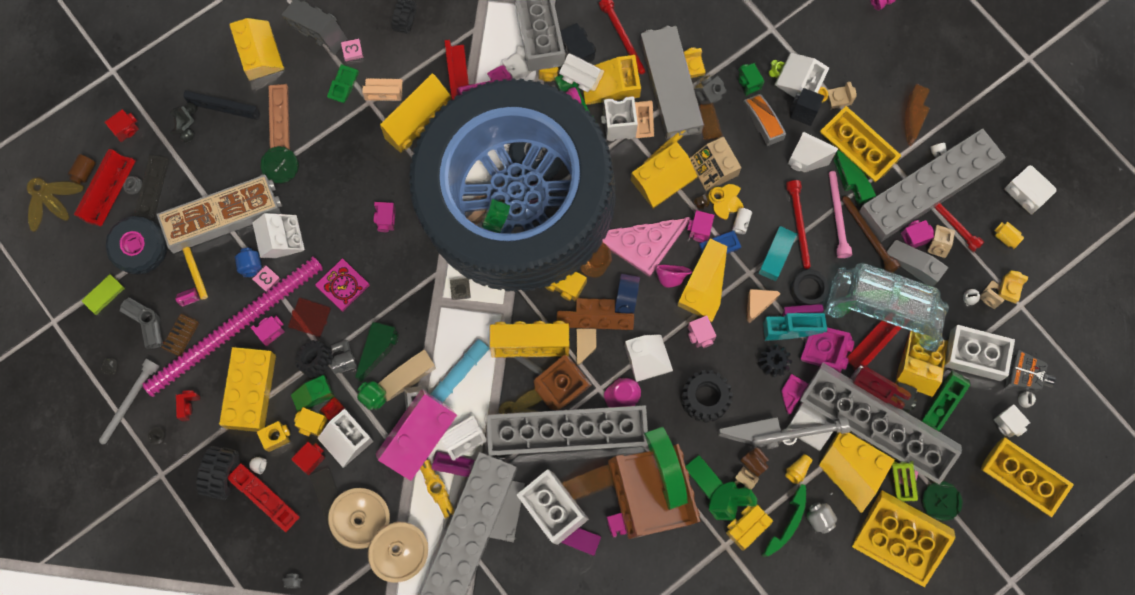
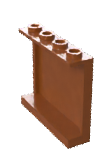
[608,444,700,539]

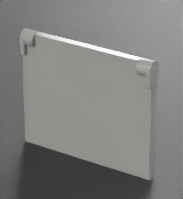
[443,474,525,543]

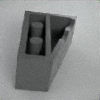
[281,0,347,55]

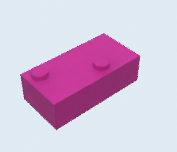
[376,389,457,481]

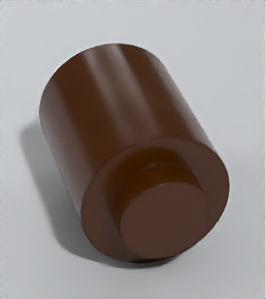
[68,154,96,184]

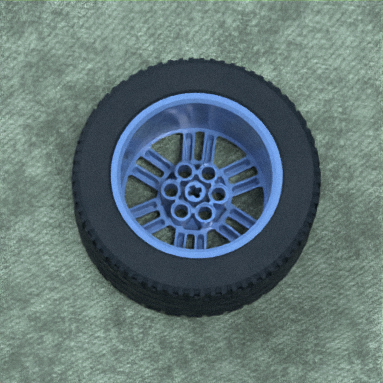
[409,78,616,292]

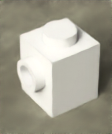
[994,405,1030,438]

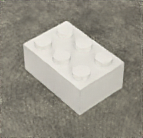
[944,325,1015,381]
[517,469,589,545]

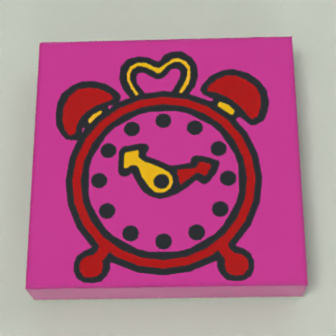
[315,258,370,312]

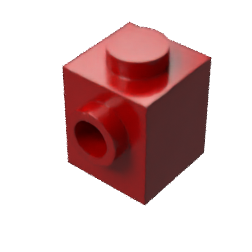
[105,109,139,142]
[291,442,325,475]

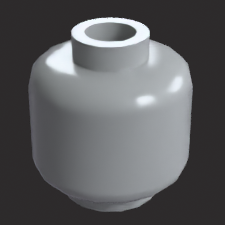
[807,502,837,534]

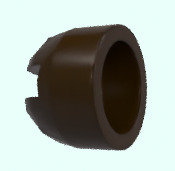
[693,194,710,210]

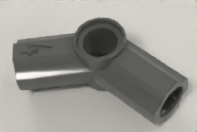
[120,297,163,349]

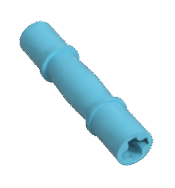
[430,339,489,403]

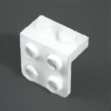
[1004,166,1056,215]

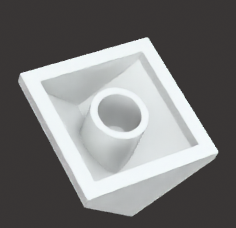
[786,402,835,451]

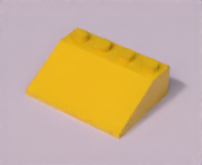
[852,490,955,587]

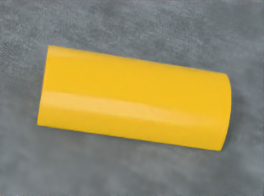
[981,437,1074,517]

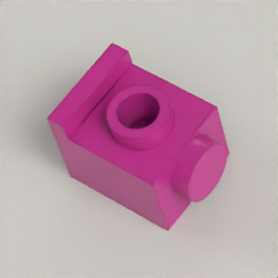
[374,202,396,232]
[250,316,284,346]
[607,513,627,538]

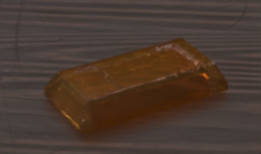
[698,103,722,140]

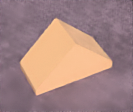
[635,101,654,138]
[747,290,780,323]

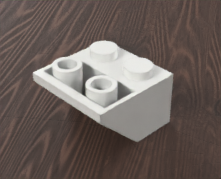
[775,53,829,97]
[252,213,304,258]
[317,409,374,468]

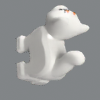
[502,45,533,80]

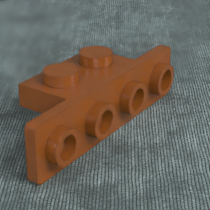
[557,298,634,330]

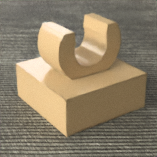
[734,466,759,490]

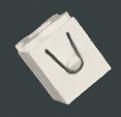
[601,97,638,141]

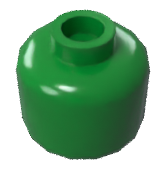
[357,381,387,410]

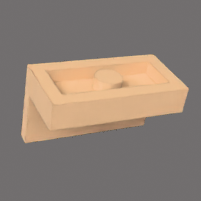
[363,79,403,101]

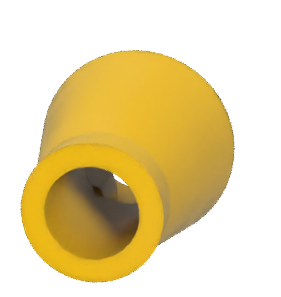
[785,454,812,484]

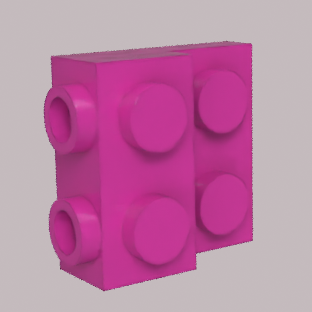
[801,328,854,373]

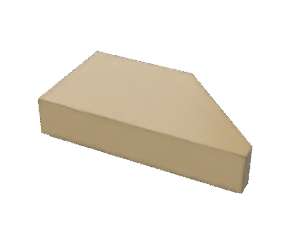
[577,329,596,365]

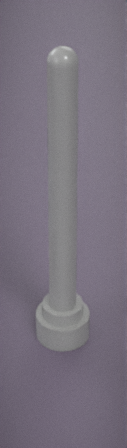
[99,359,160,444]
[753,417,850,445]

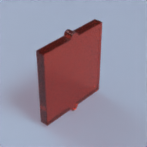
[288,298,331,338]

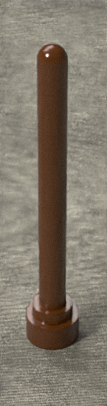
[842,196,901,274]

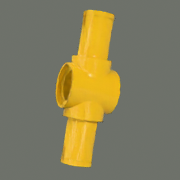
[420,460,455,519]

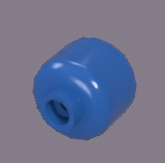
[235,248,262,277]

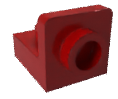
[176,390,200,421]

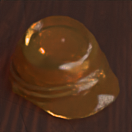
[581,243,612,278]

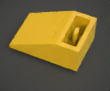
[583,55,641,105]
[895,328,948,397]

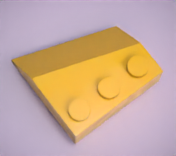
[819,432,895,513]

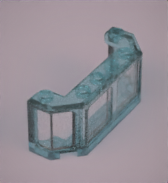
[824,263,949,352]

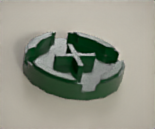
[260,146,299,184]
[921,481,963,522]

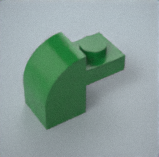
[709,482,758,520]

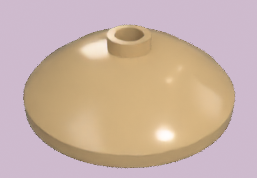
[328,488,390,549]
[368,522,428,583]

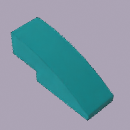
[758,226,797,281]
[763,313,827,341]

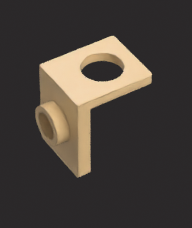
[980,280,1004,309]

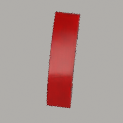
[228,464,300,532]

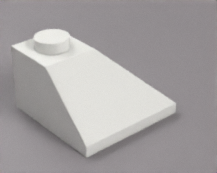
[788,132,838,172]
[624,335,673,382]

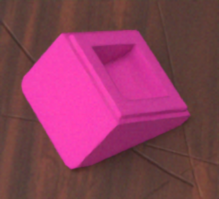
[176,287,200,307]

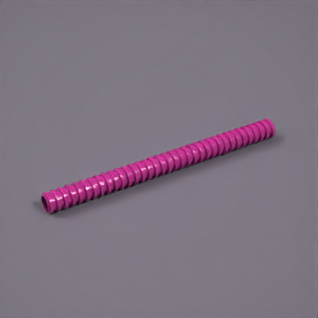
[142,257,323,397]

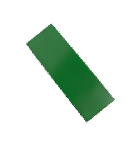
[833,150,876,206]

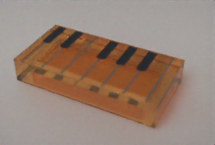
[161,314,199,356]

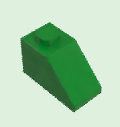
[291,375,334,412]

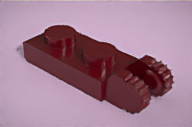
[853,365,911,409]

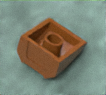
[534,355,592,411]

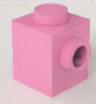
[688,316,716,348]

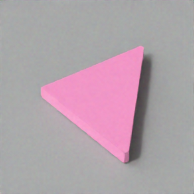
[602,217,691,277]

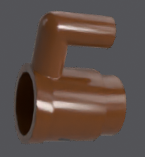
[740,447,769,477]

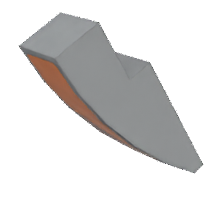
[743,94,786,146]

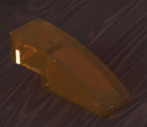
[905,84,930,146]

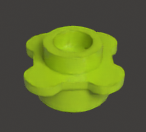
[769,60,785,78]

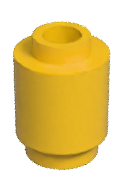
[994,222,1024,249]

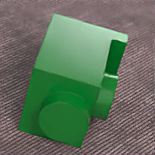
[738,63,764,96]
[482,199,510,233]

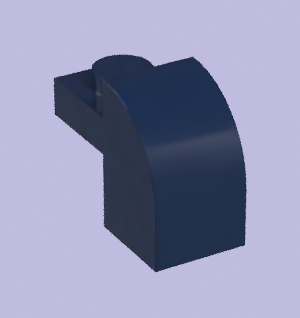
[615,274,640,314]

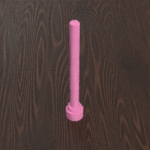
[829,171,853,258]

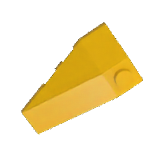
[677,239,727,322]

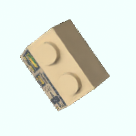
[689,136,741,191]

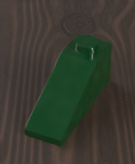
[355,322,399,382]

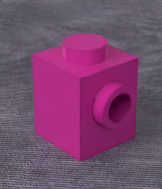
[687,210,714,242]
[901,220,934,248]

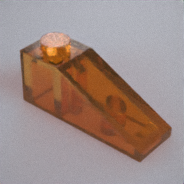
[562,464,615,500]

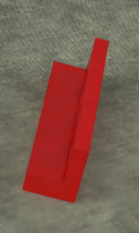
[445,40,469,100]
[74,149,136,227]
[847,306,914,370]

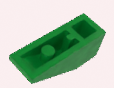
[922,370,970,432]

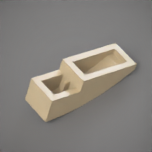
[378,349,436,402]

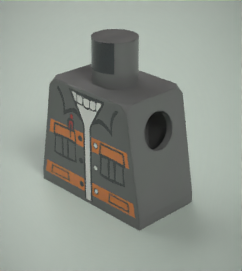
[1004,350,1056,393]

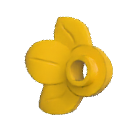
[708,184,744,220]

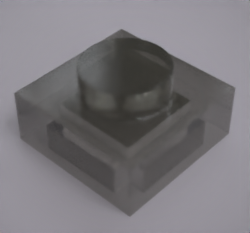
[450,278,471,300]

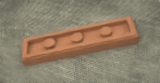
[269,84,290,150]

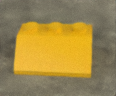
[229,18,284,81]
[631,142,698,208]

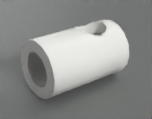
[732,208,752,234]

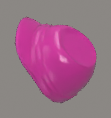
[656,265,693,288]
[604,378,641,408]

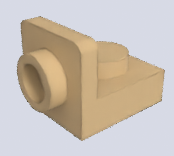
[827,82,857,109]
[928,225,955,258]

